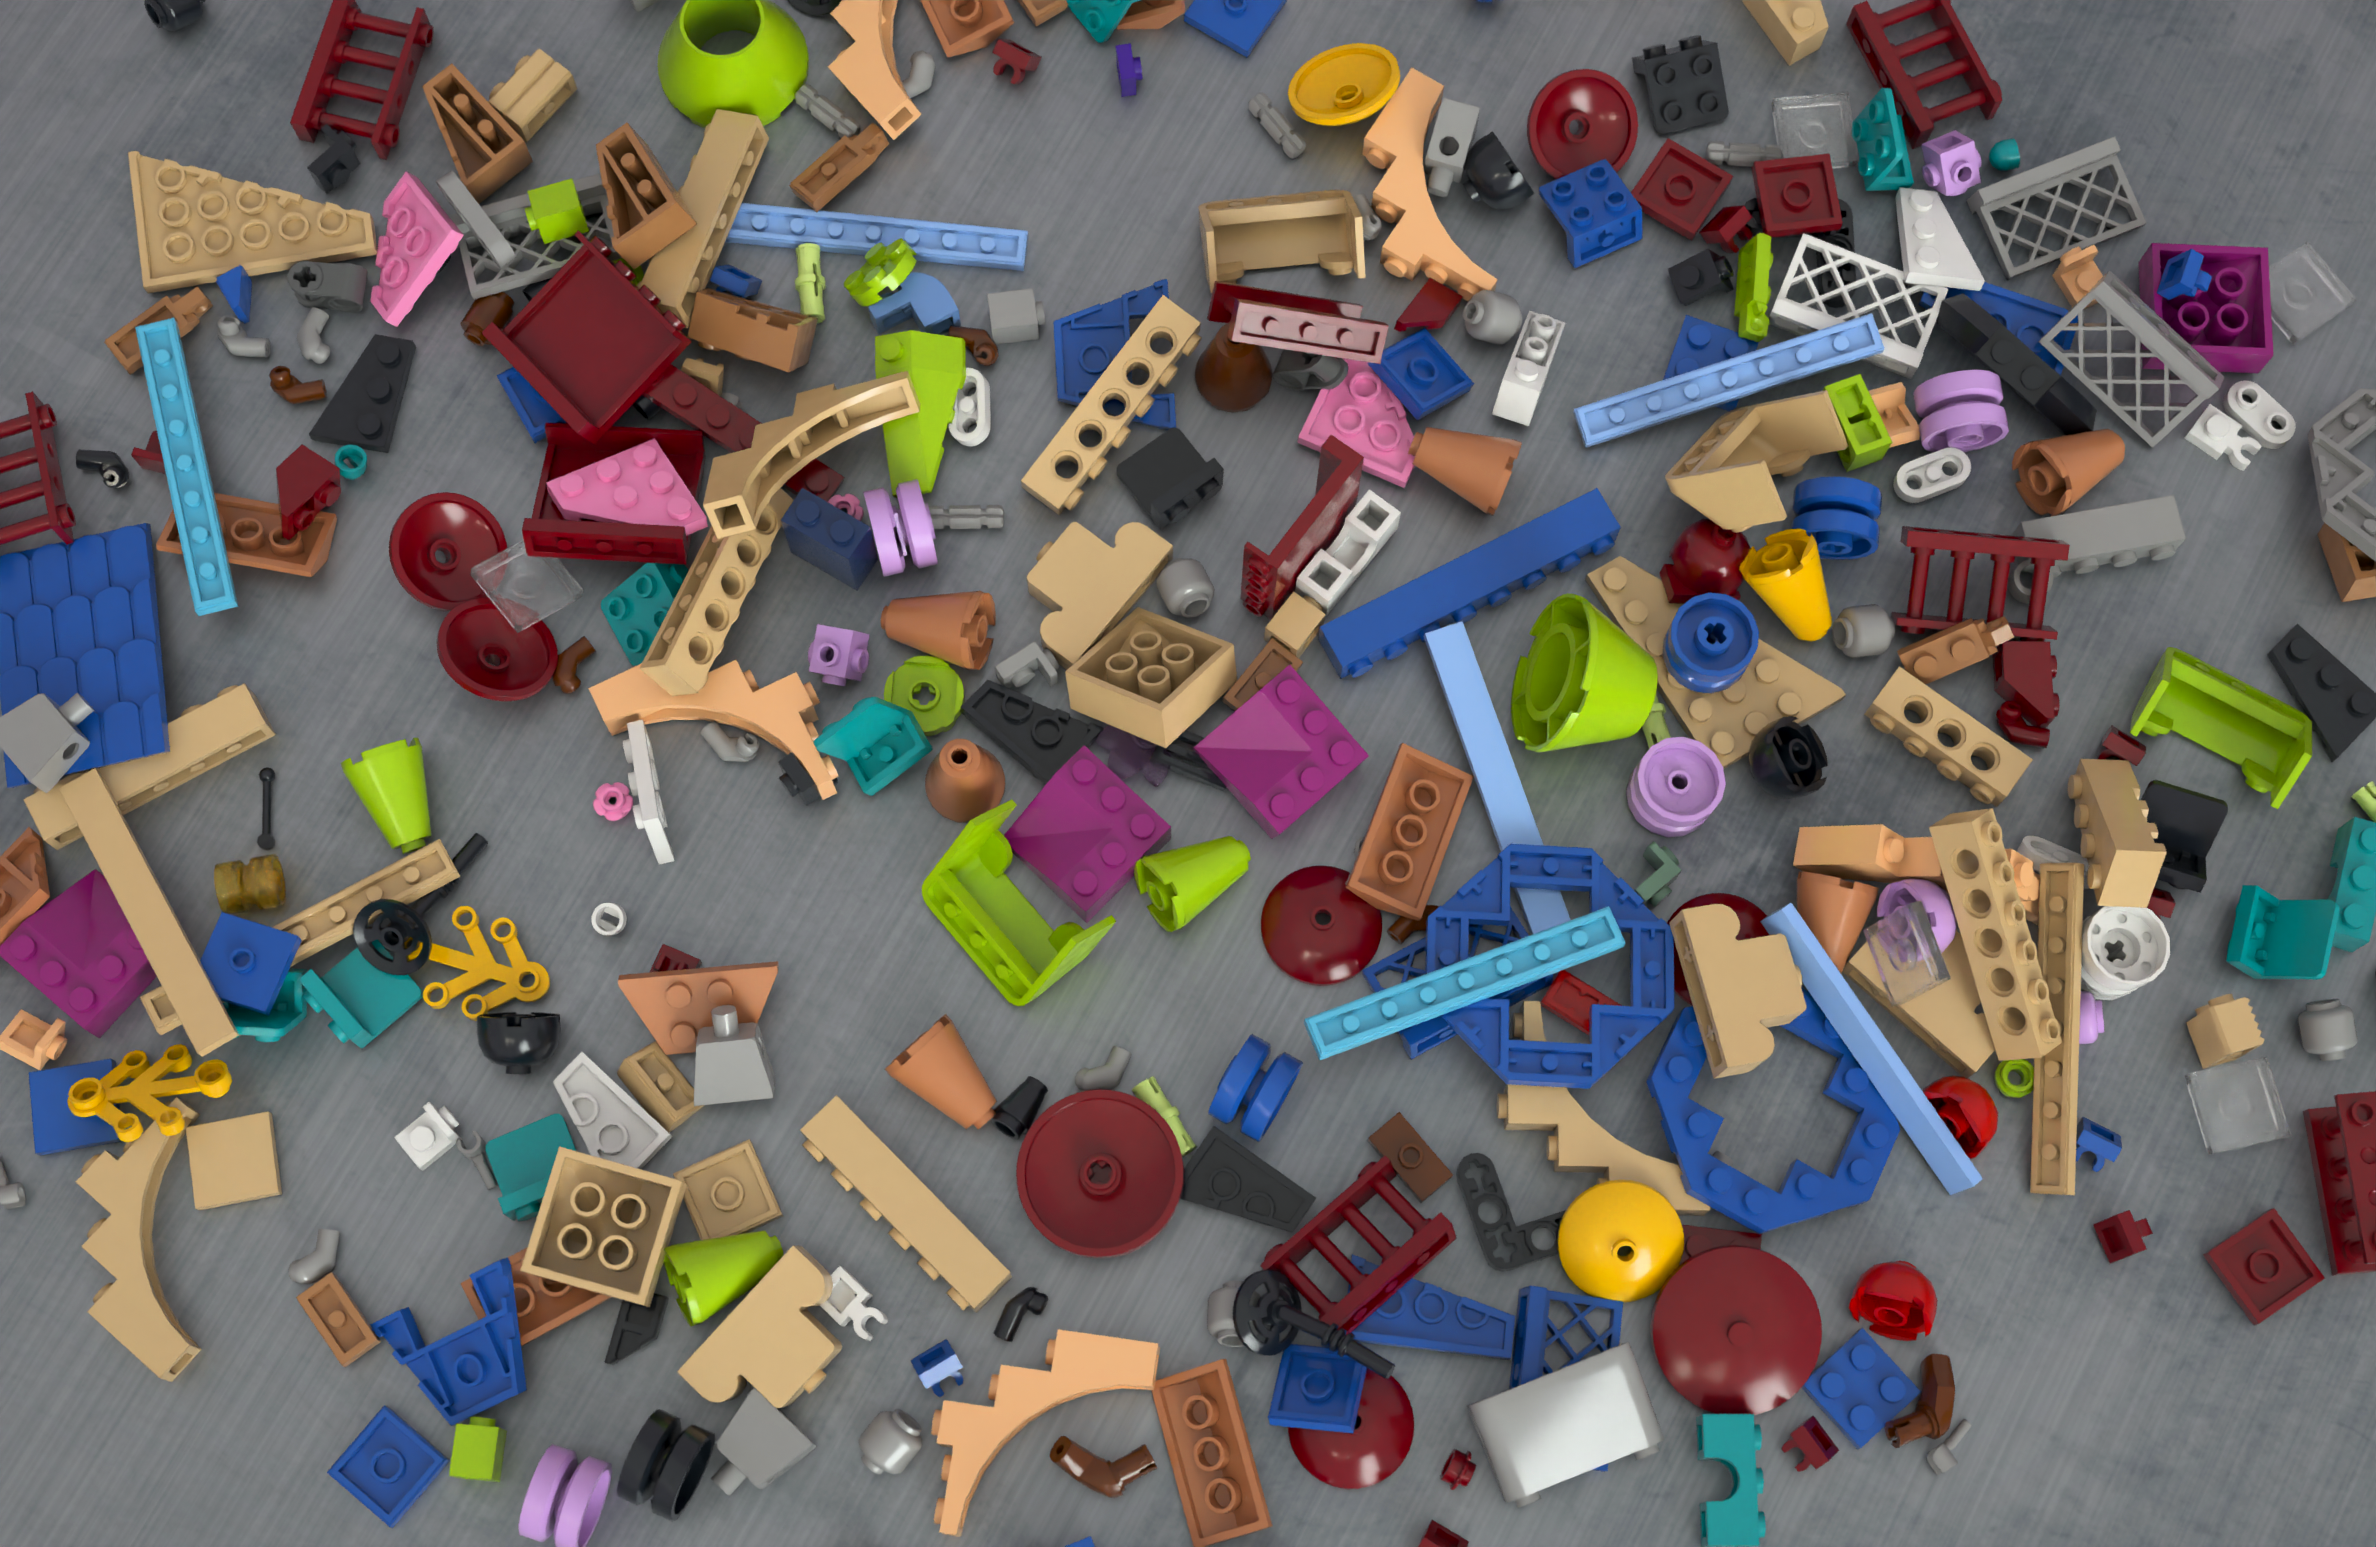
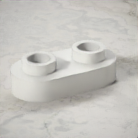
[949,368,991,446]
[2223,381,2296,449]
[1893,447,1971,503]
[2017,836,2089,889]

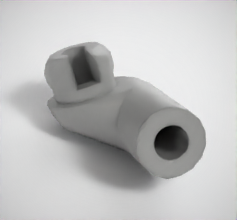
[700,721,759,762]
[1075,1046,1132,1091]
[288,1229,340,1285]

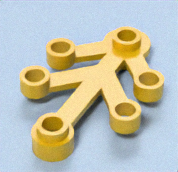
[404,906,550,1021]
[67,1044,232,1142]

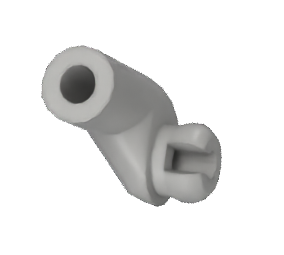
[902,51,936,99]
[1353,194,1381,241]
[297,307,330,364]
[217,315,270,358]

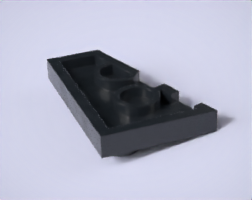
[308,334,416,453]
[2267,624,2376,762]
[961,680,1104,785]
[1180,1126,1317,1232]

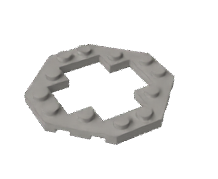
[2307,388,2376,562]

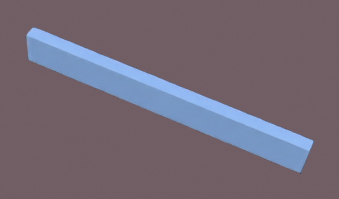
[725,203,1028,271]
[1573,313,1885,448]
[1423,621,1570,935]
[1760,903,1983,1195]

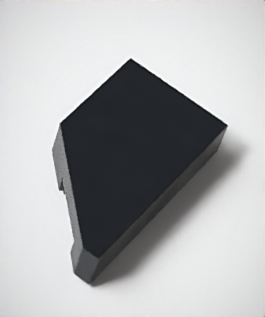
[605,1293,669,1365]

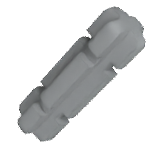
[795,84,861,138]
[1248,92,1306,159]
[1706,141,1782,167]
[929,505,1004,529]

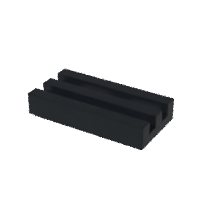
[1150,730,1226,791]

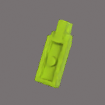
[1734,232,1773,343]

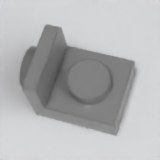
[995,641,1060,688]

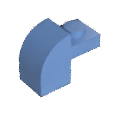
[868,272,961,335]

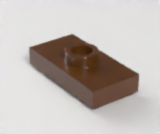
[1367,1112,1453,1203]

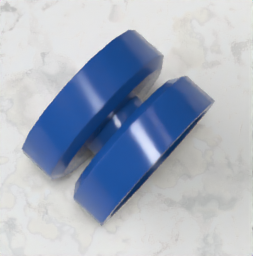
[1791,476,1882,560]
[1662,593,1759,694]
[1208,1034,1303,1142]

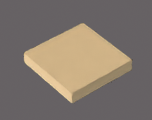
[186,1111,282,1211]
[673,1139,783,1240]

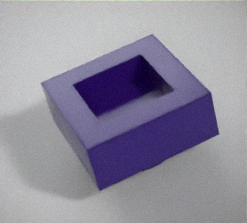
[1115,43,1143,97]

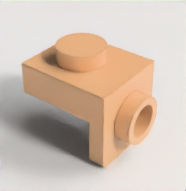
[1869,382,1920,448]
[0,1009,67,1071]

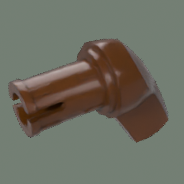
[1885,1354,1955,1448]
[1050,1436,1158,1498]

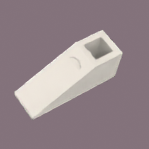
[1492,311,1565,426]

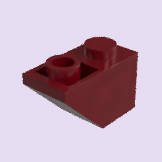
[276,444,341,541]
[1993,641,2060,728]

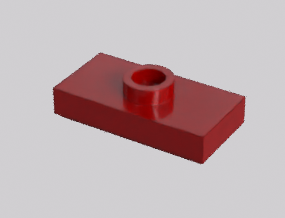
[1540,970,1622,1035]

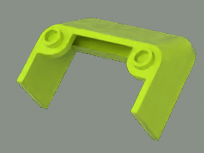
[2130,647,2312,809]
[922,799,1116,1006]

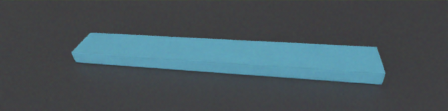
[135,318,238,616]
[1304,906,1626,1061]

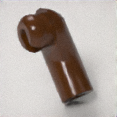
[948,325,998,366]
[269,366,327,404]
[552,636,596,694]
[1387,905,1439,944]

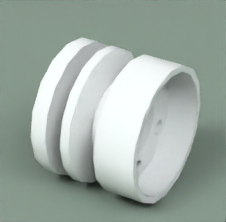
[2081,906,2170,1000]

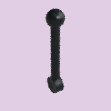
[257,767,275,850]

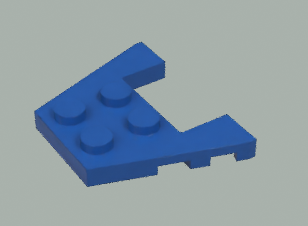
[1053,279,1176,430]
[370,1257,527,1426]

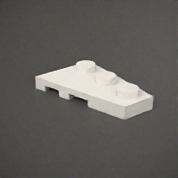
[1895,187,1985,291]
[553,1052,672,1169]

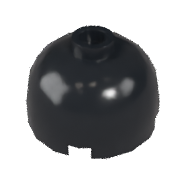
[1463,131,1535,210]
[1749,716,1828,799]
[477,1012,560,1074]

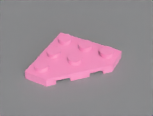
[370,171,464,327]
[1298,358,1415,488]
[546,438,708,536]

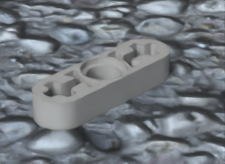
[436,171,516,268]

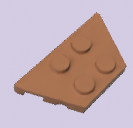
[0,827,50,946]
[618,961,779,1055]

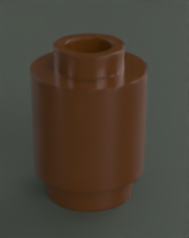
[460,292,515,346]

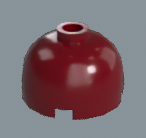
[1669,518,1750,595]

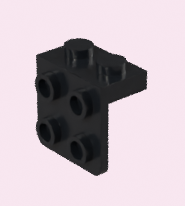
[1632,35,1729,134]
[1117,427,1224,530]
[2141,780,2228,893]

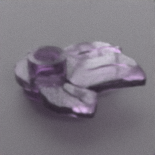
[1096,725,1171,787]

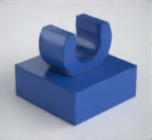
[2157,249,2212,300]
[710,264,762,298]
[2076,1117,2122,1172]
[910,1339,963,1397]

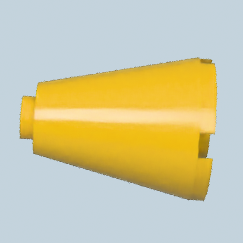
[1739,528,1832,641]

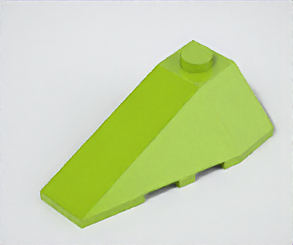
[875,330,966,498]

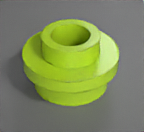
[1994,1059,2034,1098]

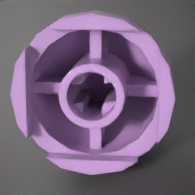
[1877,879,1957,962]

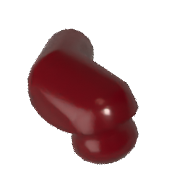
[1996,701,2050,748]

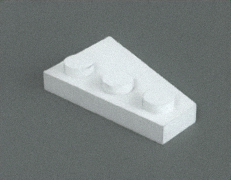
[623,720,675,865]

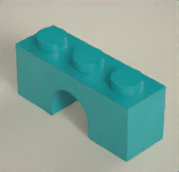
[2327,817,2376,952]
[1696,1414,1766,1547]

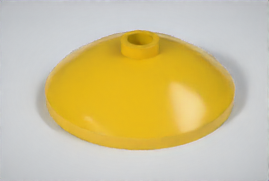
[1288,43,1400,126]
[1557,1180,1684,1303]

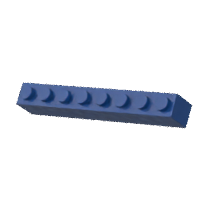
[1318,488,1621,679]

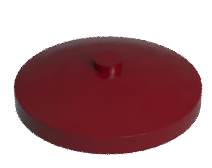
[1016,1089,1184,1258]
[1650,1245,1822,1415]

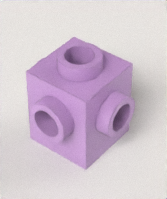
[1921,130,1981,196]
[808,624,870,686]

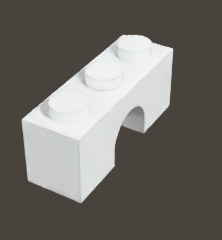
[1295,489,1401,616]

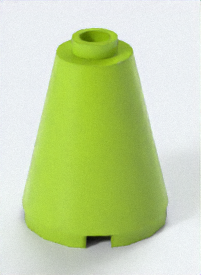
[340,737,432,854]
[1134,836,1251,932]
[663,1231,784,1327]

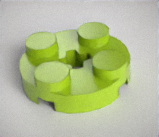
[843,238,917,307]
[884,656,965,736]

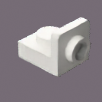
[394,1102,462,1171]

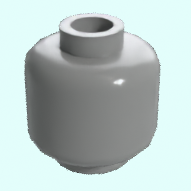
[1463,290,1522,344]
[1157,558,1214,618]
[1832,604,1895,658]
[2297,999,2358,1061]
[1207,1281,1260,1347]
[859,1409,922,1474]

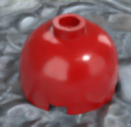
[1922,1076,1998,1159]
[1849,1261,1938,1341]

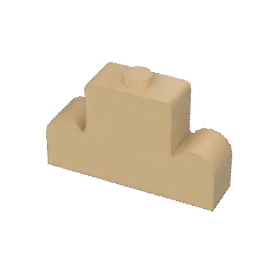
[1027,522,1173,670]
[1669,904,1807,1079]
[1842,930,1995,1078]
[677,1245,842,1408]

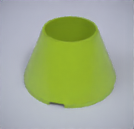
[657,0,809,128]
[1511,593,1658,752]

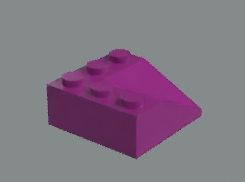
[2138,243,2274,374]
[1193,664,1369,839]
[1004,745,1171,923]
[0,869,157,1039]

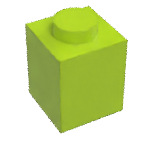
[524,178,589,244]
[449,1417,507,1482]

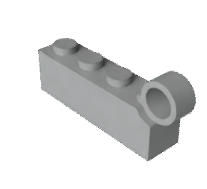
[2008,495,2186,604]

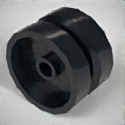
[617,1409,715,1521]

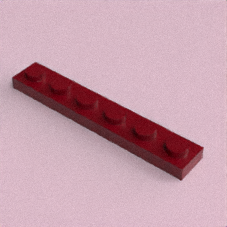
[642,364,844,502]

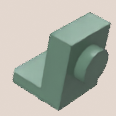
[1634,841,1682,907]

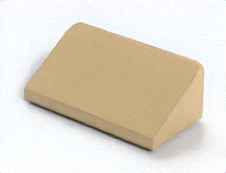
[617,1041,704,1133]

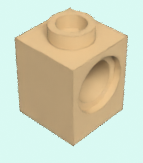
[1264,591,1325,658]

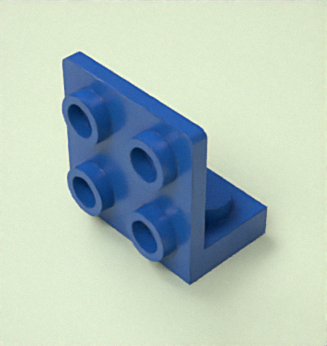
[1539,159,1642,268]

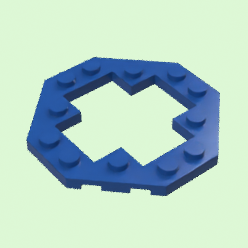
[1425,844,1674,1089]
[1646,988,1900,1234]

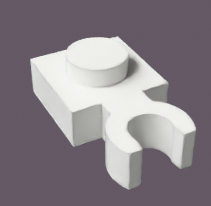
[2185,404,2262,470]
[820,1266,888,1341]

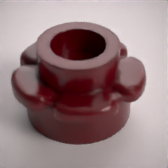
[1440,1449,1476,1490]

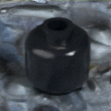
[144,0,205,32]

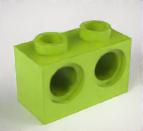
[1822,374,1892,472]

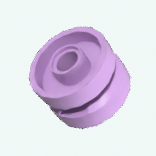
[1913,370,2009,452]
[863,479,938,577]
[1626,737,1726,837]
[518,1444,612,1547]

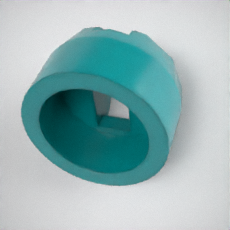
[1989,138,2020,171]
[334,445,367,480]

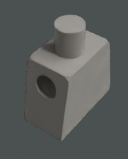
[1424,97,1480,197]
[0,692,95,793]
[694,1005,776,1106]
[711,1387,817,1496]

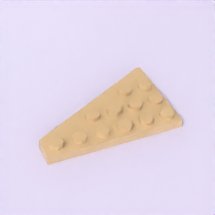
[128,151,377,294]
[1585,556,1846,769]

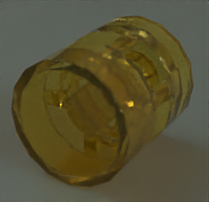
[214,854,286,915]

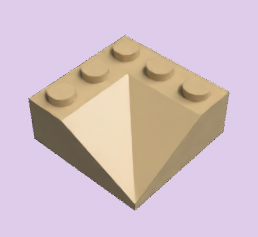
[1065,607,1237,748]
[520,1147,687,1307]

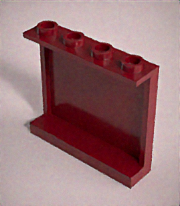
[482,231,692,444]
[522,423,706,565]
[1240,435,1364,620]

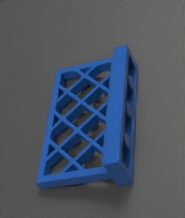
[1362,906,1553,1059]
[1509,1286,1623,1472]

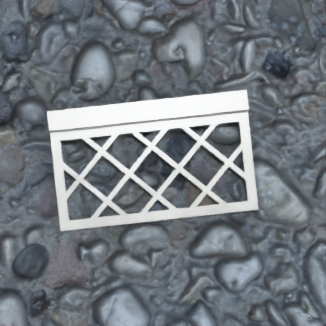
[1768,233,1948,379]

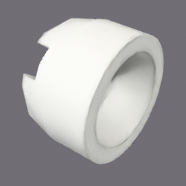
[591,903,627,935]

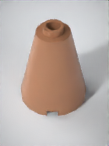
[1408,427,1522,516]
[2012,429,2125,516]
[881,591,996,670]
[925,739,1005,823]
[1796,871,1879,973]
[885,1014,997,1129]

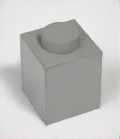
[987,288,1045,344]

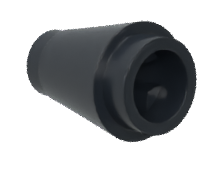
[992,1076,1048,1140]

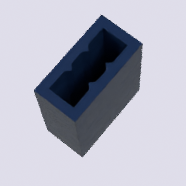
[781,488,878,591]

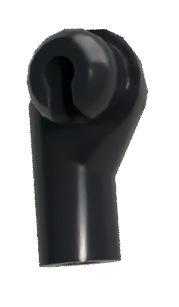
[76,450,129,488]
[993,1287,1049,1342]

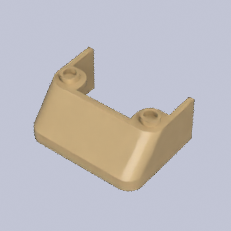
[1198,190,1366,293]
[1665,390,1849,533]

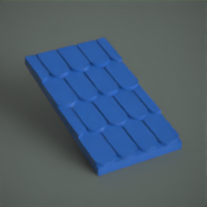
[0,523,170,788]

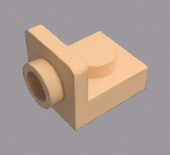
[2052,245,2103,309]

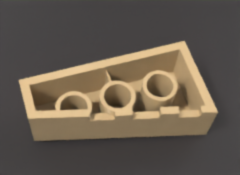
[2068,759,2167,908]

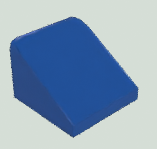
[216,265,252,324]

